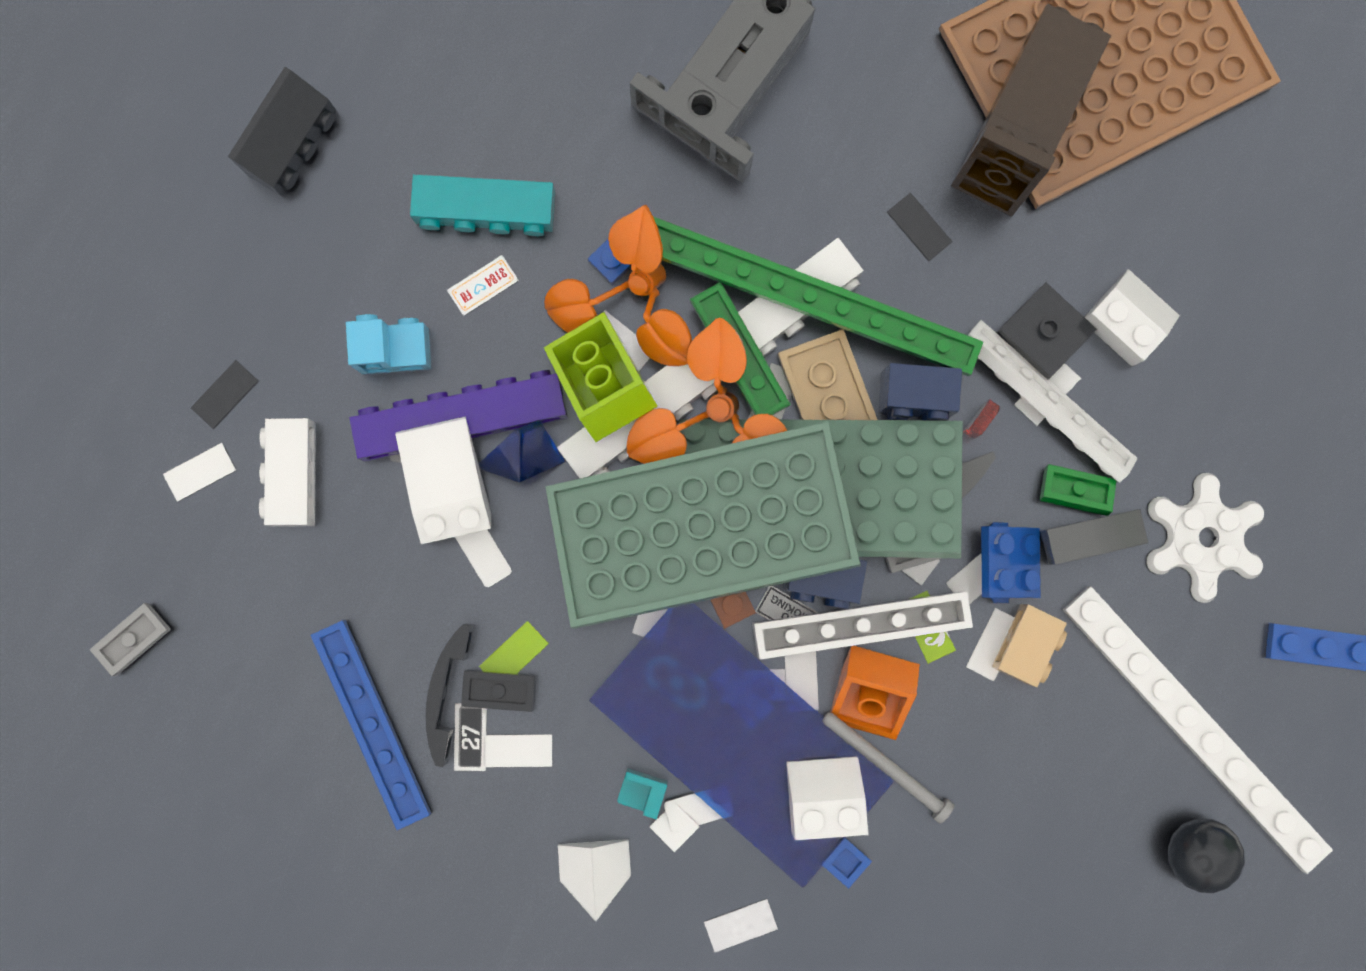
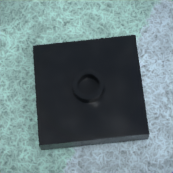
[997,282,1097,380]

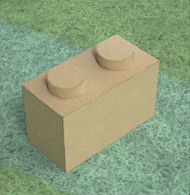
[992,604,1067,687]

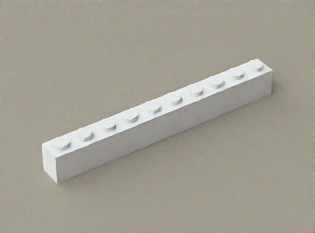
[557,238,864,478]

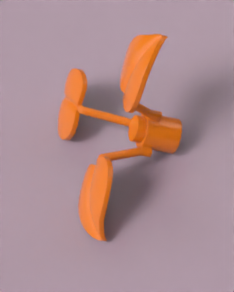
[544,205,692,366]
[627,318,787,464]

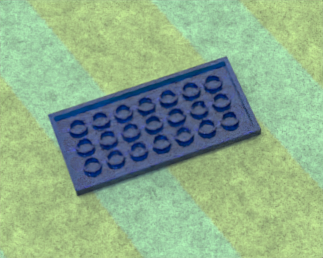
[589,603,894,888]

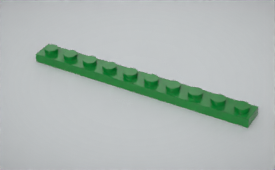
[653,216,983,377]

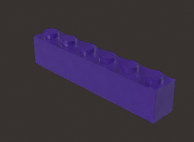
[349,370,568,462]

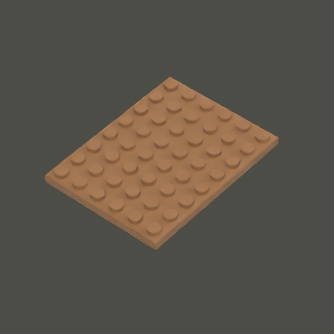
[939,0,1281,209]

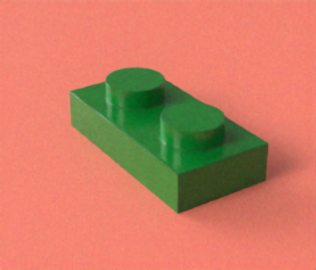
[1040,464,1117,516]

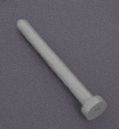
[822,713,955,824]

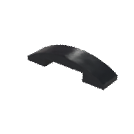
[426,623,474,767]

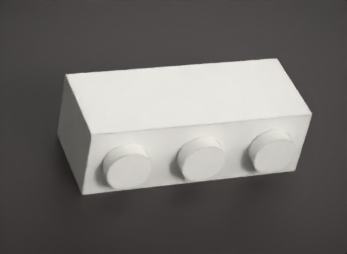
[259,418,316,527]

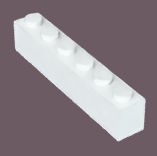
[752,592,973,659]

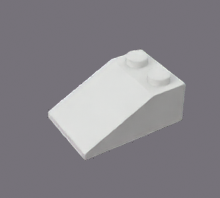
[396,416,492,544]

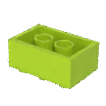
[543,312,658,442]

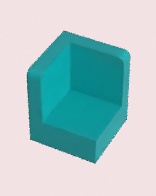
[617,768,668,820]

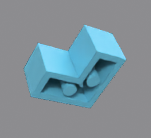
[346,314,431,375]

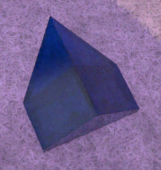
[479,420,566,482]

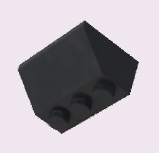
[228,67,336,196]

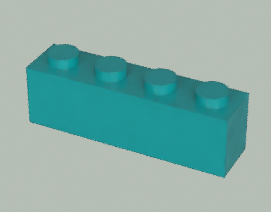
[410,174,555,236]

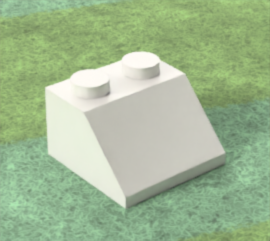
[1084,269,1180,367]
[786,756,868,840]

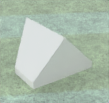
[558,839,631,921]

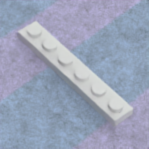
[968,320,1138,483]

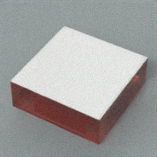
[963,400,1000,438]
[649,802,700,852]

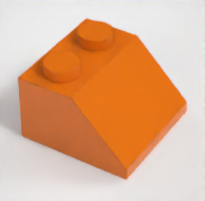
[830,645,920,740]

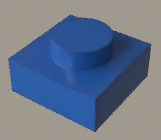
[587,239,631,285]
[820,837,872,889]

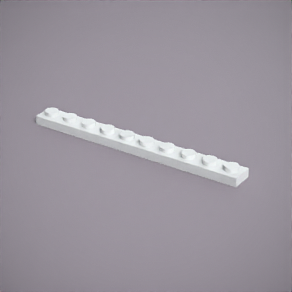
[1062,586,1333,874]

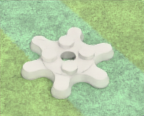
[1146,473,1264,603]

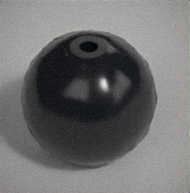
[1168,818,1245,893]

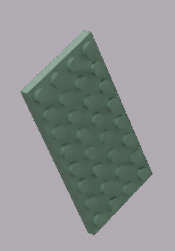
[679,419,963,559]
[545,421,861,629]

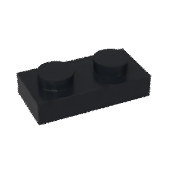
[461,670,536,712]

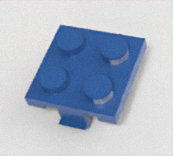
[981,522,1041,603]

